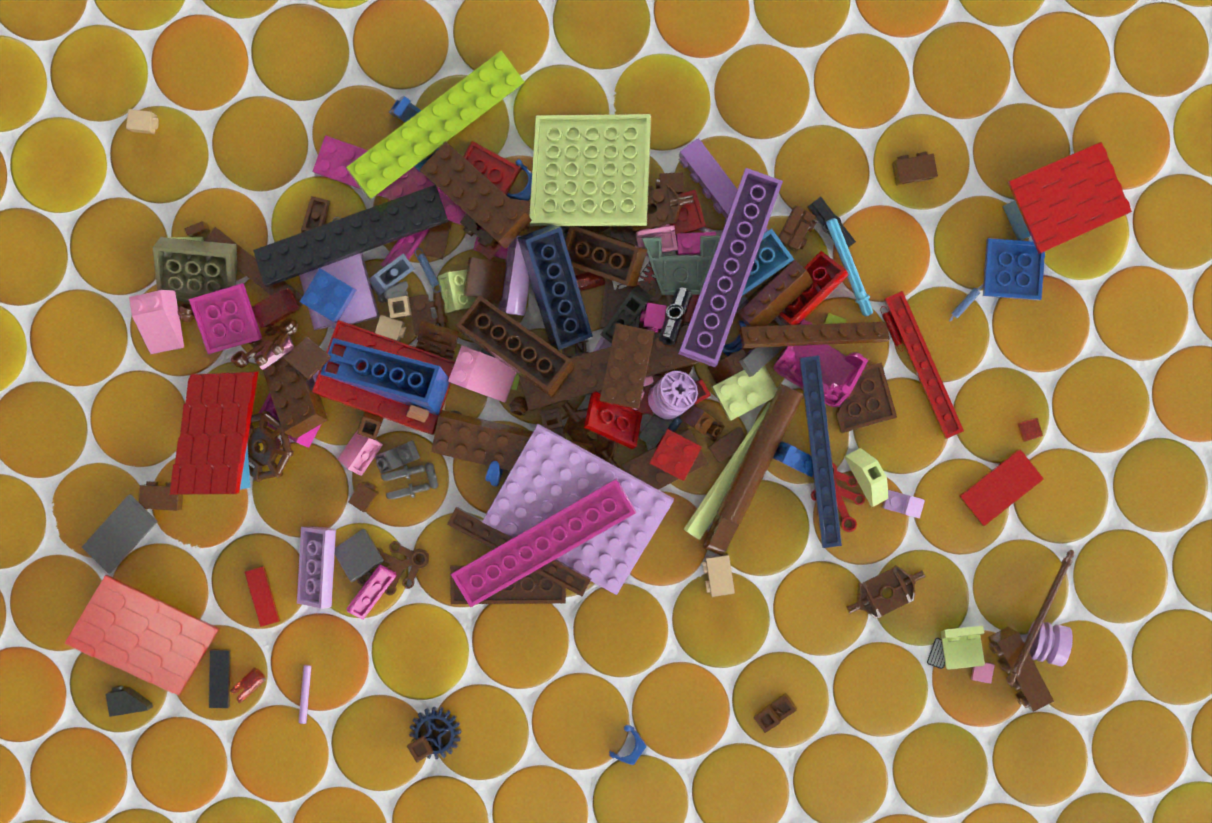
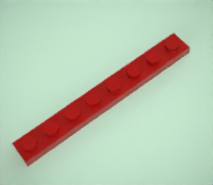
[884,291,964,439]

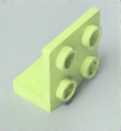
[437,269,488,314]
[940,626,985,670]

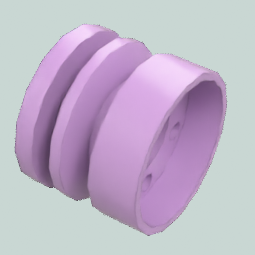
[648,371,698,419]
[1028,621,1073,667]

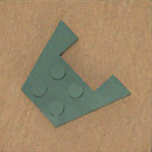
[642,235,720,295]

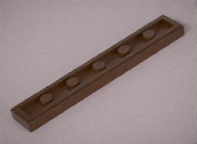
[204,227,303,314]

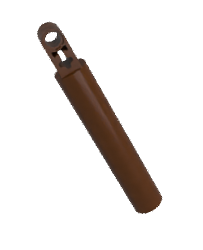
[703,383,804,556]

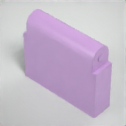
[299,253,380,330]

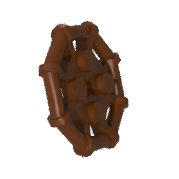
[247,410,294,482]

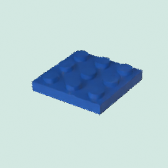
[983,238,1045,300]

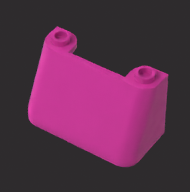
[773,320,868,407]

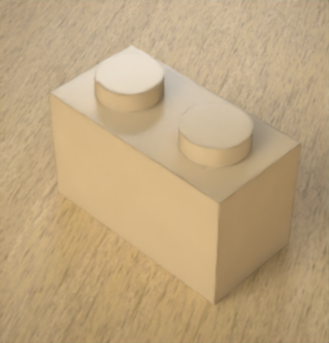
[702,554,735,597]

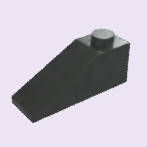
[600,285,652,343]
[638,413,674,448]

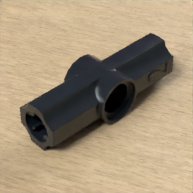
[807,197,856,248]
[659,287,692,346]

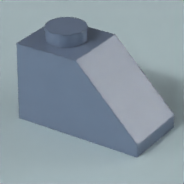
[369,254,415,295]

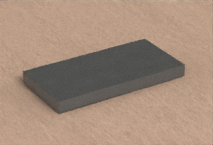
[82,494,158,574]

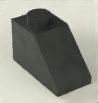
[106,685,153,717]

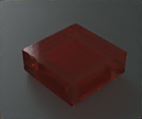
[1017,418,1043,442]

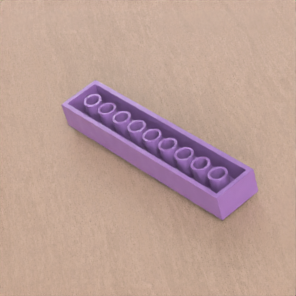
[678,168,783,367]

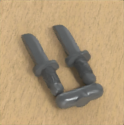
[381,462,438,499]

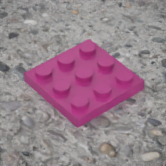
[189,283,262,354]

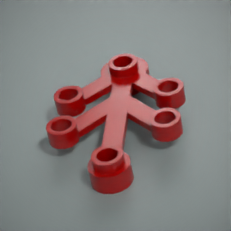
[810,462,865,532]

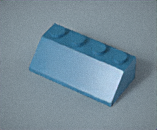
[742,228,794,296]

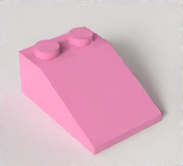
[129,290,184,354]
[448,345,516,402]

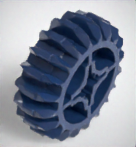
[409,707,462,759]

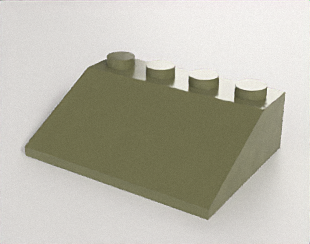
[153,237,238,302]

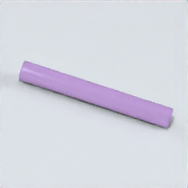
[299,665,311,724]

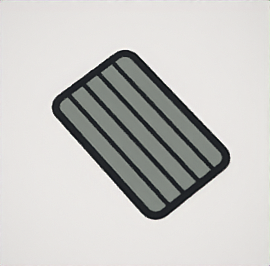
[927,638,945,669]

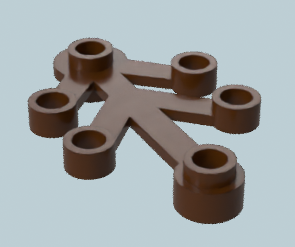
[231,318,298,368]
[357,541,429,595]

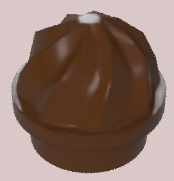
[177,303,195,323]
[510,396,528,416]

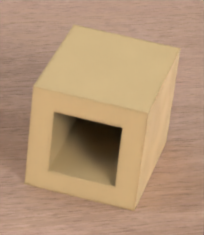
[126,109,159,134]
[387,296,412,319]
[375,315,407,341]

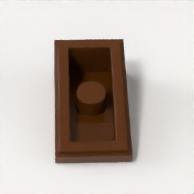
[301,196,330,233]
[708,426,746,463]

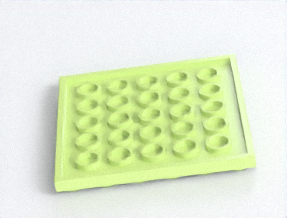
[530,114,651,226]

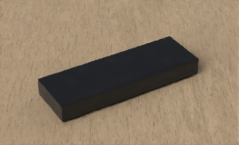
[209,650,231,708]

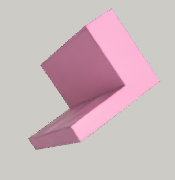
[338,430,383,476]

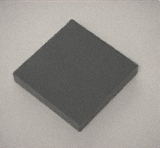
[335,529,384,582]

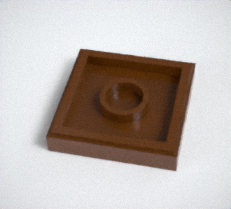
[464,257,507,301]

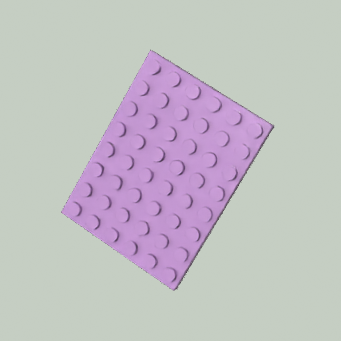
[482,424,674,595]

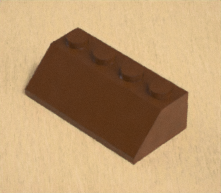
[735,260,814,327]

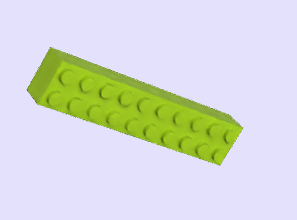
[346,50,525,200]

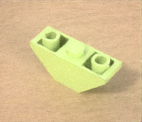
[844,448,888,507]

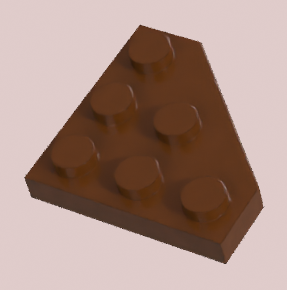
[836,362,897,433]

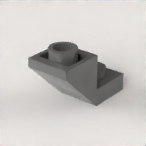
[375,441,420,474]

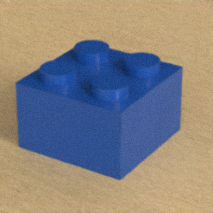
[300,268,357,323]

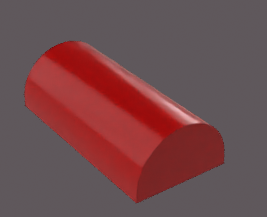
[777,251,849,325]

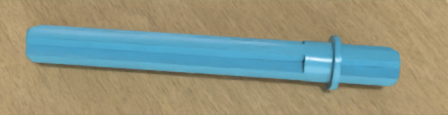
[826,218,873,316]

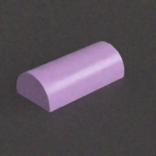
[499,236,530,315]
[297,527,336,608]

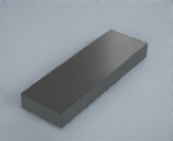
[739,346,785,377]

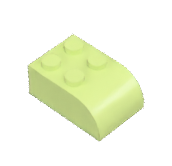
[711,365,778,421]

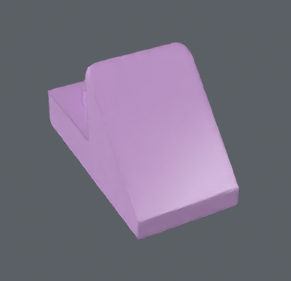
[882,490,925,518]

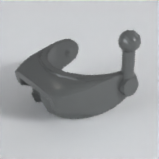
[371,281,408,303]

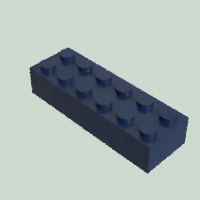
[517,225,593,350]

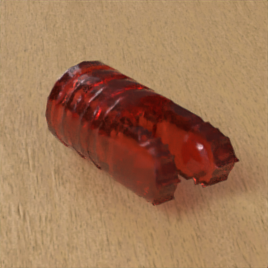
[575,272,606,292]
[230,667,266,703]

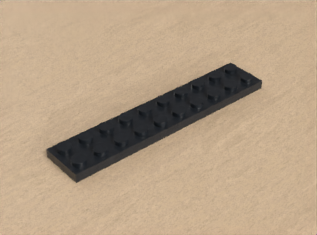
[253,185,449,287]

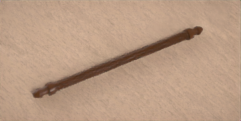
[1007,550,1074,685]

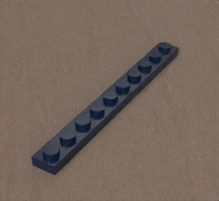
[799,355,842,548]

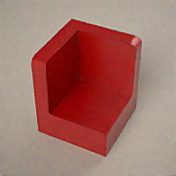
[693,379,711,405]

